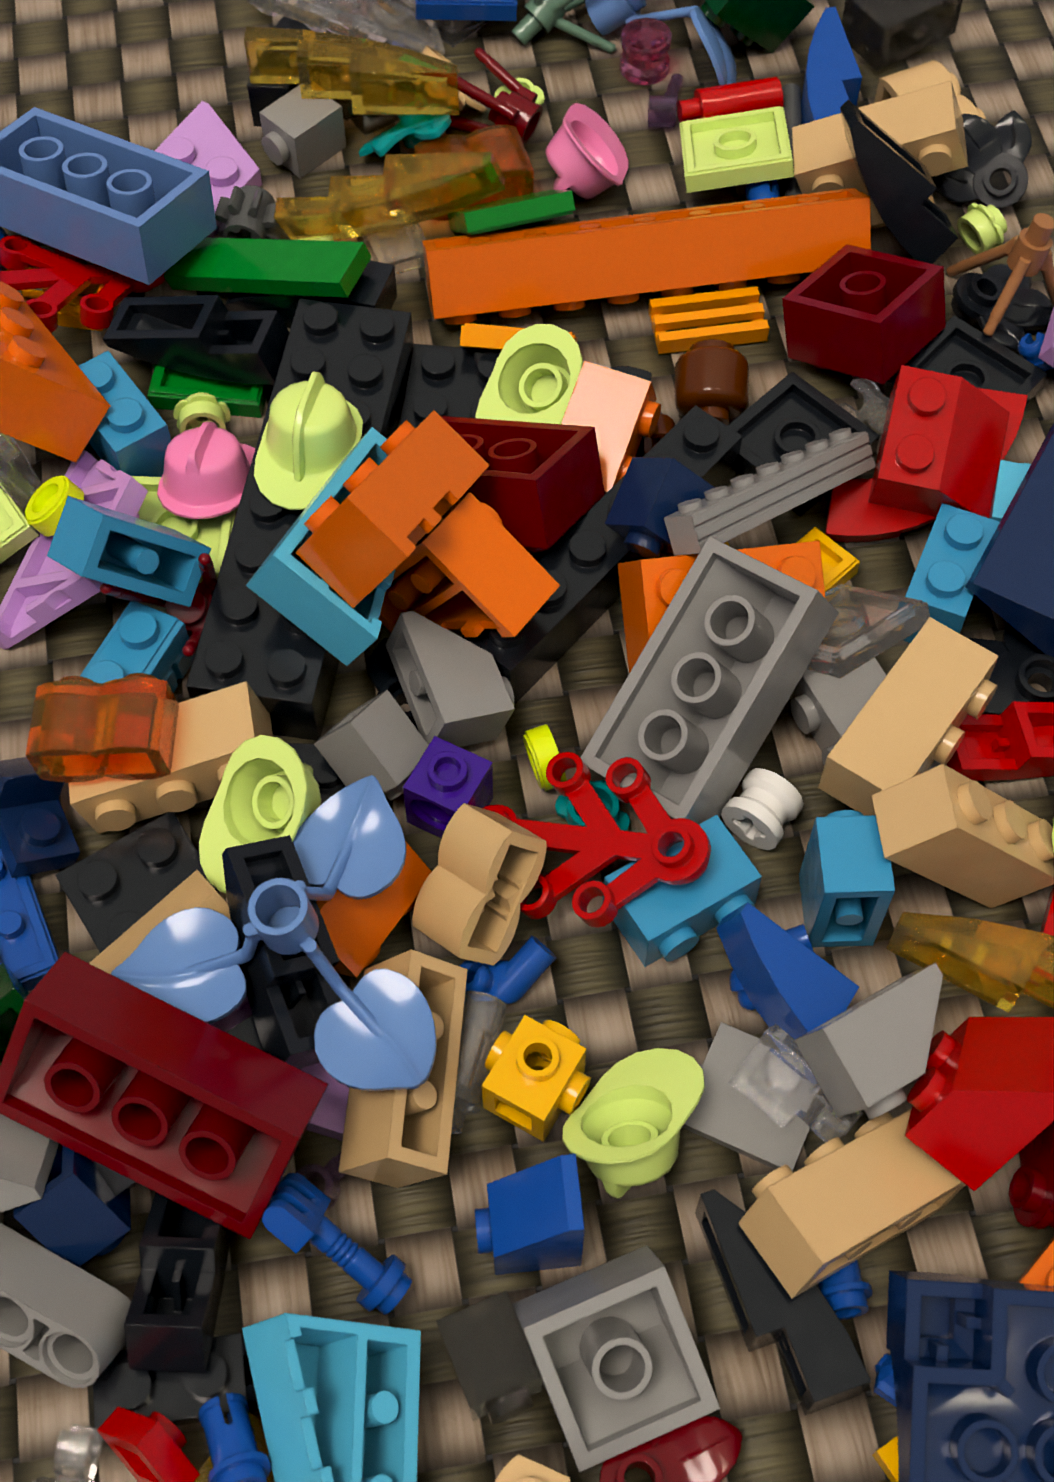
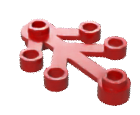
[0,235,165,333]
[483,752,711,928]

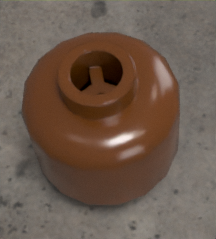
[675,339,749,426]

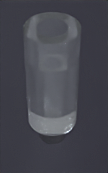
[451,991,507,1134]

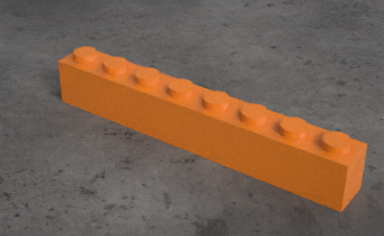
[422,188,871,325]

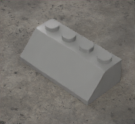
[580,536,839,825]

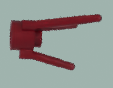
[418,48,543,147]
[100,553,218,657]

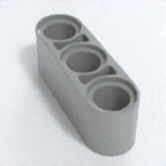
[0,1223,131,1388]

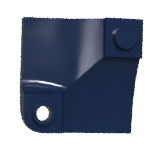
[886,1270,1054,1482]

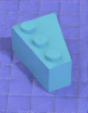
[245,427,395,666]
[242,1313,421,1482]

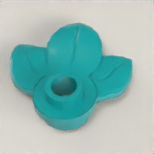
[358,102,452,157]

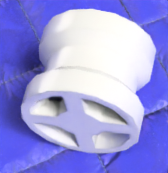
[721,768,804,850]

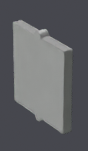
[682,1022,824,1171]

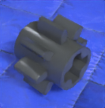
[215,185,285,239]

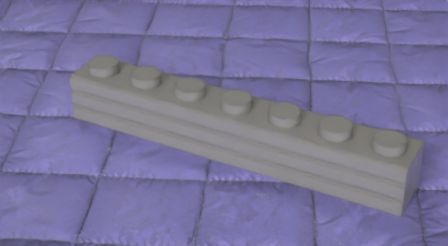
[664,428,876,556]

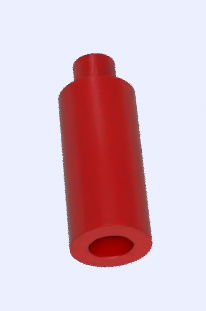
[677,76,784,122]

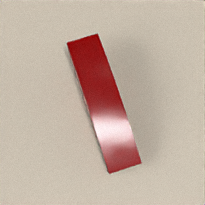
[946,701,1054,781]

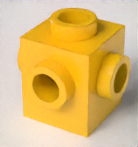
[482,1015,591,1142]

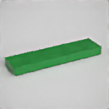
[164,237,372,298]

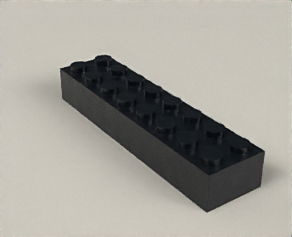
[186,299,414,741]

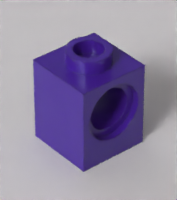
[403,736,493,839]

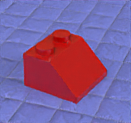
[868,365,1010,518]
[904,1017,1054,1191]

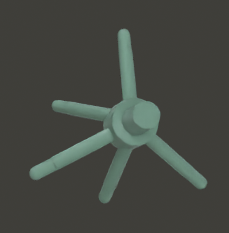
[511,0,616,53]

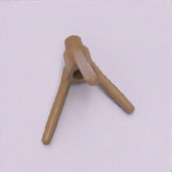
[946,213,1054,336]

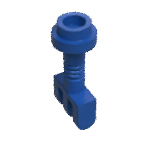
[262,1173,412,1315]

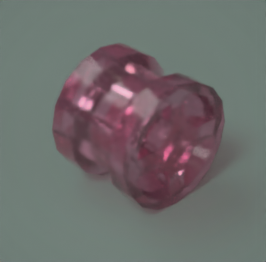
[619,18,672,85]

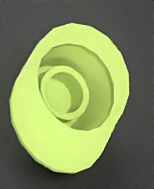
[475,324,583,424]
[254,371,363,510]
[199,735,321,893]
[562,1048,705,1199]

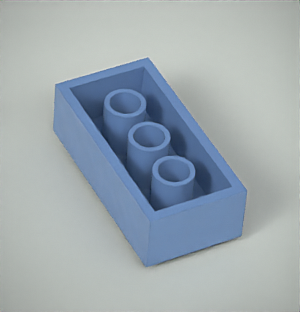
[0,107,217,285]

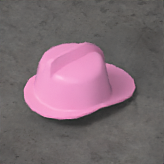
[545,103,629,200]
[157,421,255,519]

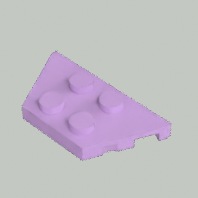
[155,101,262,238]
[0,450,148,650]

